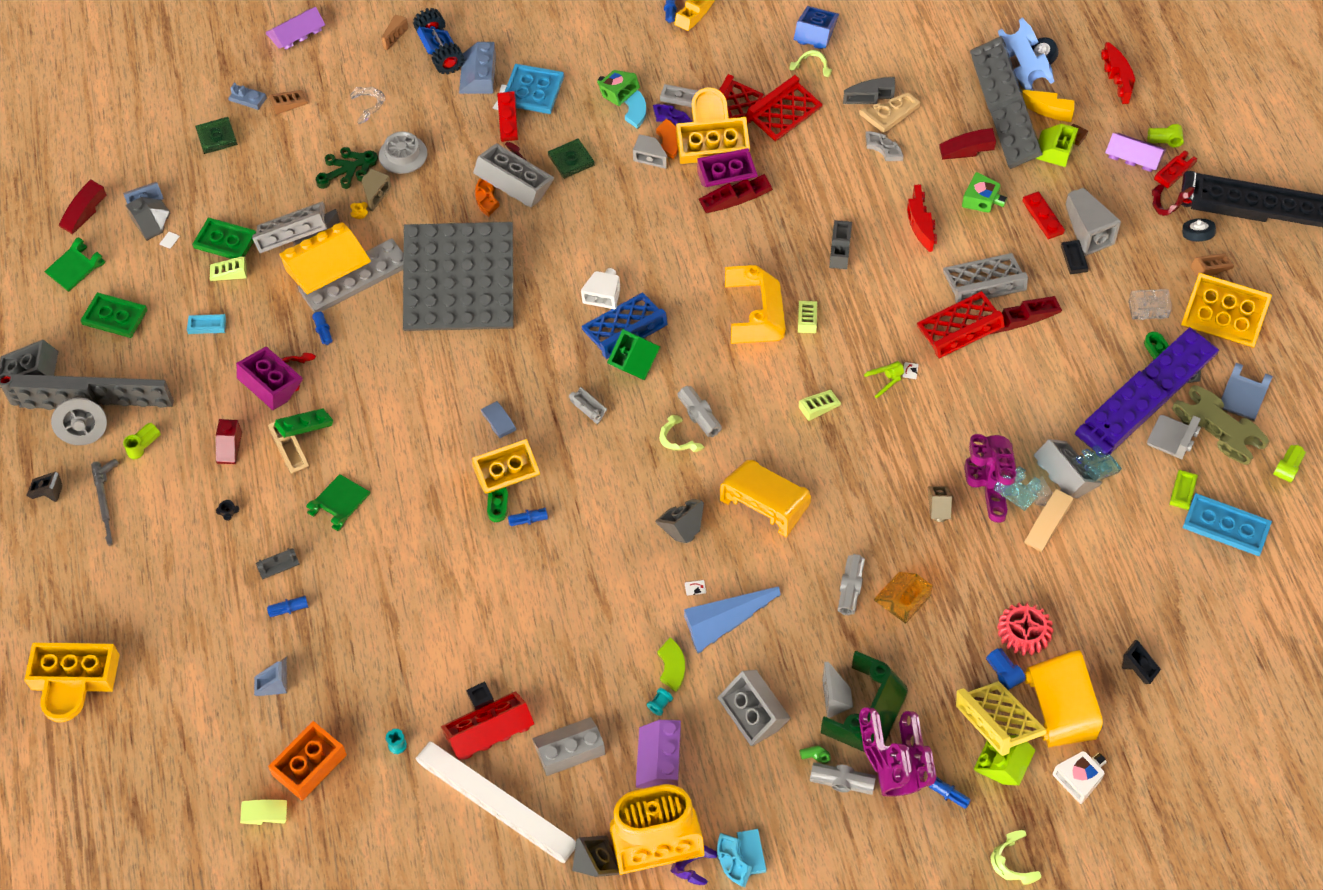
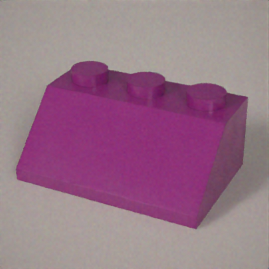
[697,148,757,187]
[236,346,303,410]

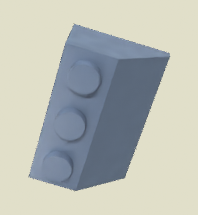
[459,42,496,94]

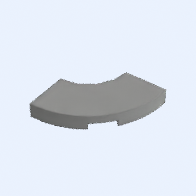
[865,131,903,161]

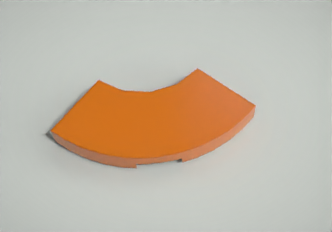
[656,119,678,159]
[475,178,500,217]

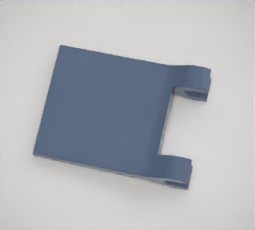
[1221,363,1273,421]

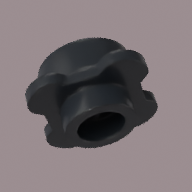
[216,500,240,521]

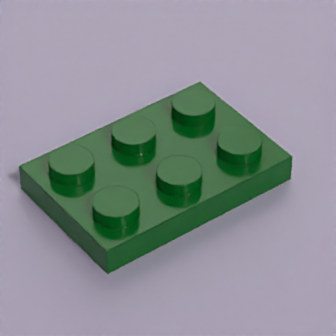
[192,217,256,259]
[80,292,148,338]

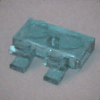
[1076,445,1122,482]
[994,466,1042,511]

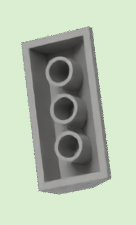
[473,143,554,208]

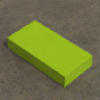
[1169,470,1198,510]

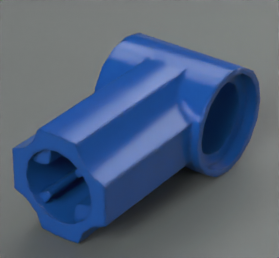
[986,648,1026,690]

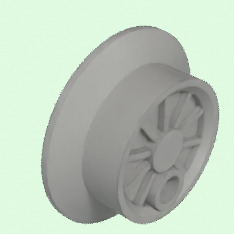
[379,131,427,174]
[51,397,107,445]

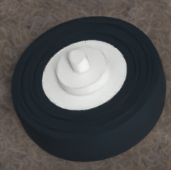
[1031,37,1058,65]
[1182,218,1216,242]

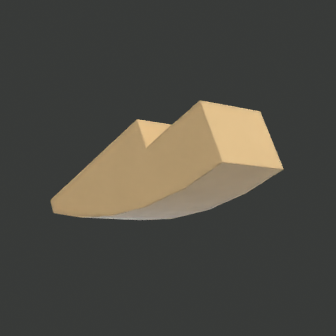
[268,422,309,474]
[1024,489,1074,552]

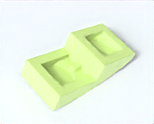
[240,800,287,825]

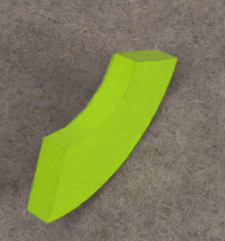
[657,637,685,692]

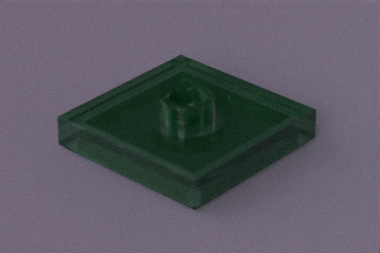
[195,117,238,154]
[548,138,595,179]

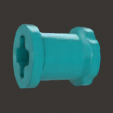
[646,688,673,716]
[385,729,407,754]

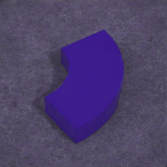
[653,104,692,126]

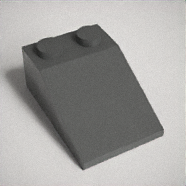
[0,340,58,388]

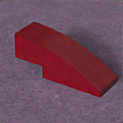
[939,128,996,160]
[59,179,107,235]

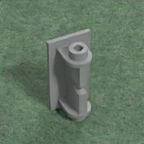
[569,387,607,424]

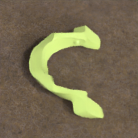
[789,50,832,77]
[659,415,705,452]
[990,830,1041,885]

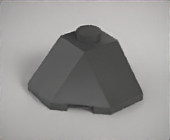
[126,197,170,241]
[655,499,704,543]

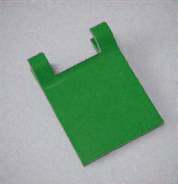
[44,237,106,292]
[306,474,370,531]

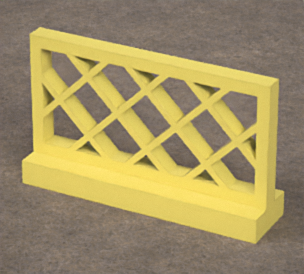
[956,681,1046,756]

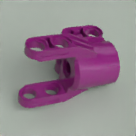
[964,434,1017,523]
[859,707,936,797]

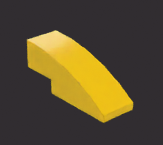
[674,0,715,31]
[1022,90,1075,122]

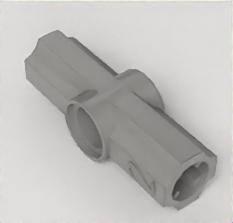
[678,386,722,437]
[838,554,865,616]
[810,762,876,795]

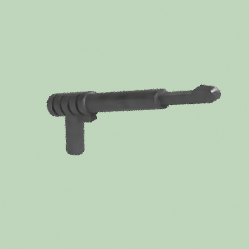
[91,458,119,546]

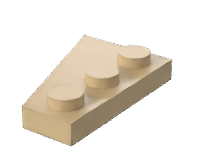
[859,93,921,133]

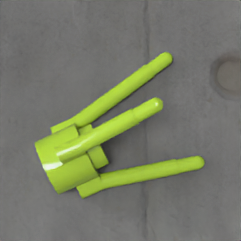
[864,361,904,398]

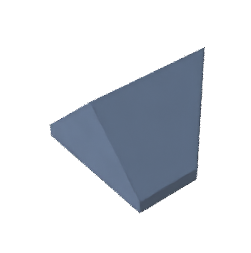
[254,657,287,696]

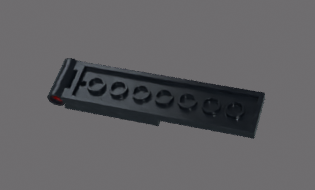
[1181,171,1323,227]

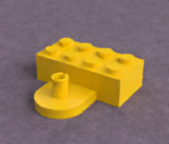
[676,88,750,164]
[24,643,120,722]

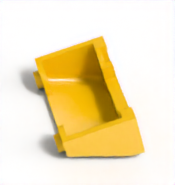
[720,460,811,537]
[1024,650,1102,748]

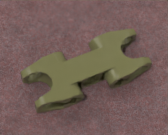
[1172,385,1270,465]

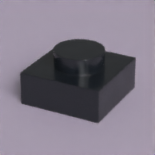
[466,681,494,710]

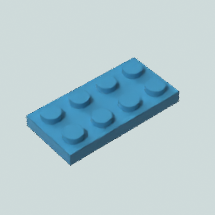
[1182,493,1272,556]

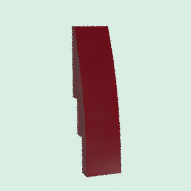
[699,174,773,213]
[985,296,1062,334]

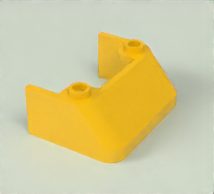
[725,265,786,344]

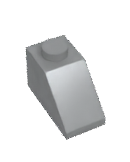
[633,134,667,169]

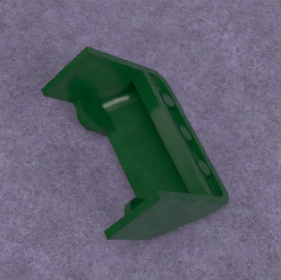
[821,651,908,752]

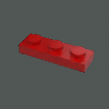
[497,91,519,142]
[1022,191,1065,240]

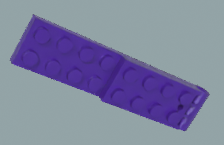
[1075,327,1219,459]

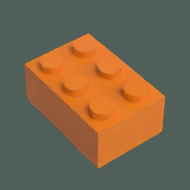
[268,721,347,801]

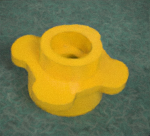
[350,202,368,219]

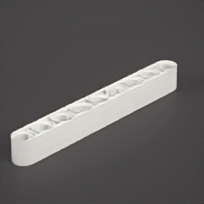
[416,742,576,863]

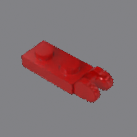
[1154,150,1197,189]

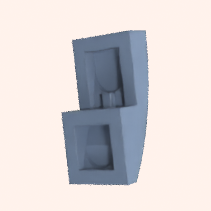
[481,401,516,438]

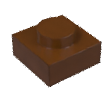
[1071,124,1088,146]

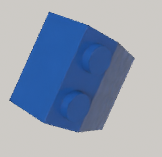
[793,6,839,49]

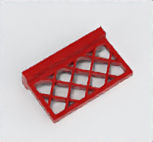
[719,74,764,126]
[746,75,823,142]
[917,291,1005,359]

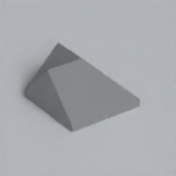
[822,662,853,717]

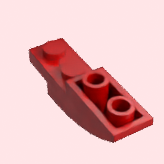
[1101,42,1135,104]
[907,184,937,252]

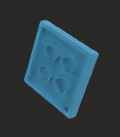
[505,64,564,114]

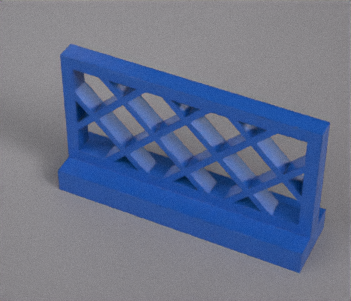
[581,292,668,359]

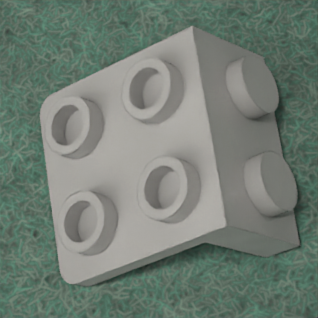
[1147,415,1201,459]

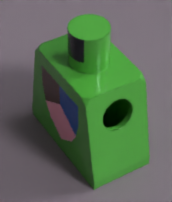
[597,70,640,106]
[962,172,1007,213]

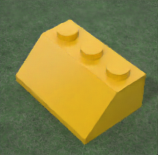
[472,439,540,494]

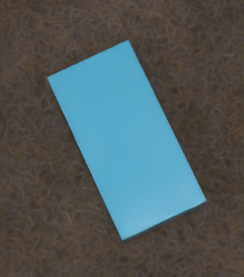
[187,314,226,334]
[737,829,766,875]

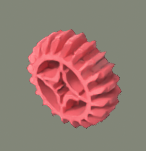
[997,602,1053,656]

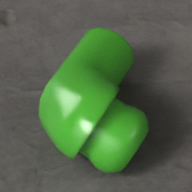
[799,745,831,764]

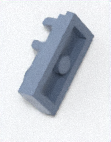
[228,83,267,110]
[123,182,164,204]

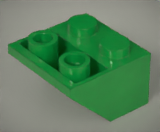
[607,329,661,380]

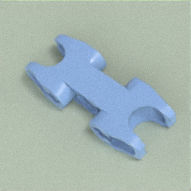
[998,18,1055,91]

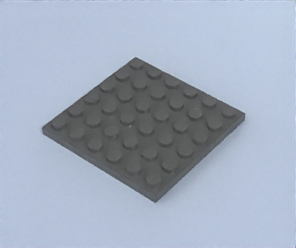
[403,222,514,331]

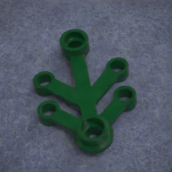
[315,147,378,189]

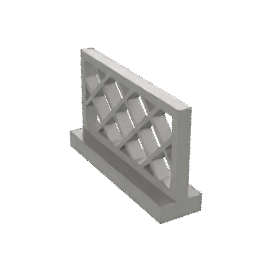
[252,201,327,253]
[943,253,1028,303]

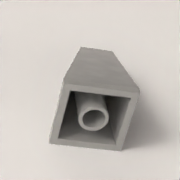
[1065,188,1121,256]

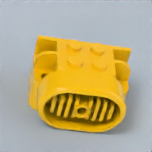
[609,784,705,875]

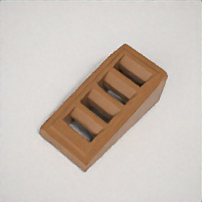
[381,15,408,50]
[268,90,308,115]
[1191,253,1234,277]

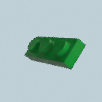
[274,408,333,438]

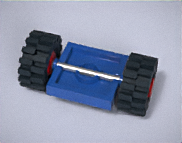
[413,8,465,75]

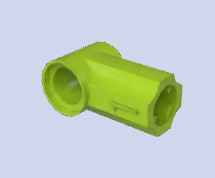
[1147,124,1184,148]
[123,423,161,459]
[1273,445,1306,483]

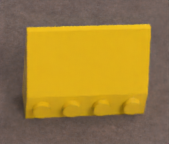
[279,222,371,295]
[1181,273,1272,348]

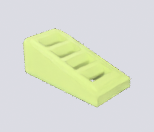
[210,257,247,281]
[798,301,817,333]
[799,390,841,421]

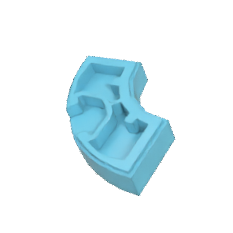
[625,90,646,129]
[717,833,753,888]

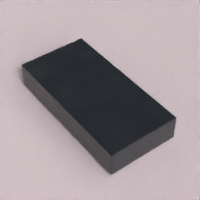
[1061,240,1089,275]

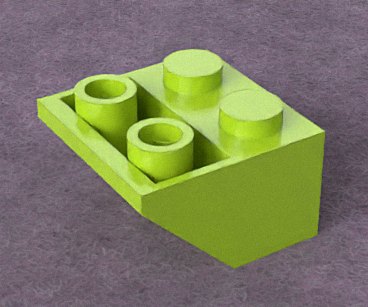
[1035,124,1078,167]
[974,735,1036,785]

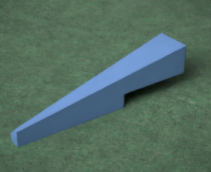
[684,586,781,654]

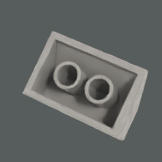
[1033,439,1102,498]
[717,670,791,746]
[532,717,605,776]

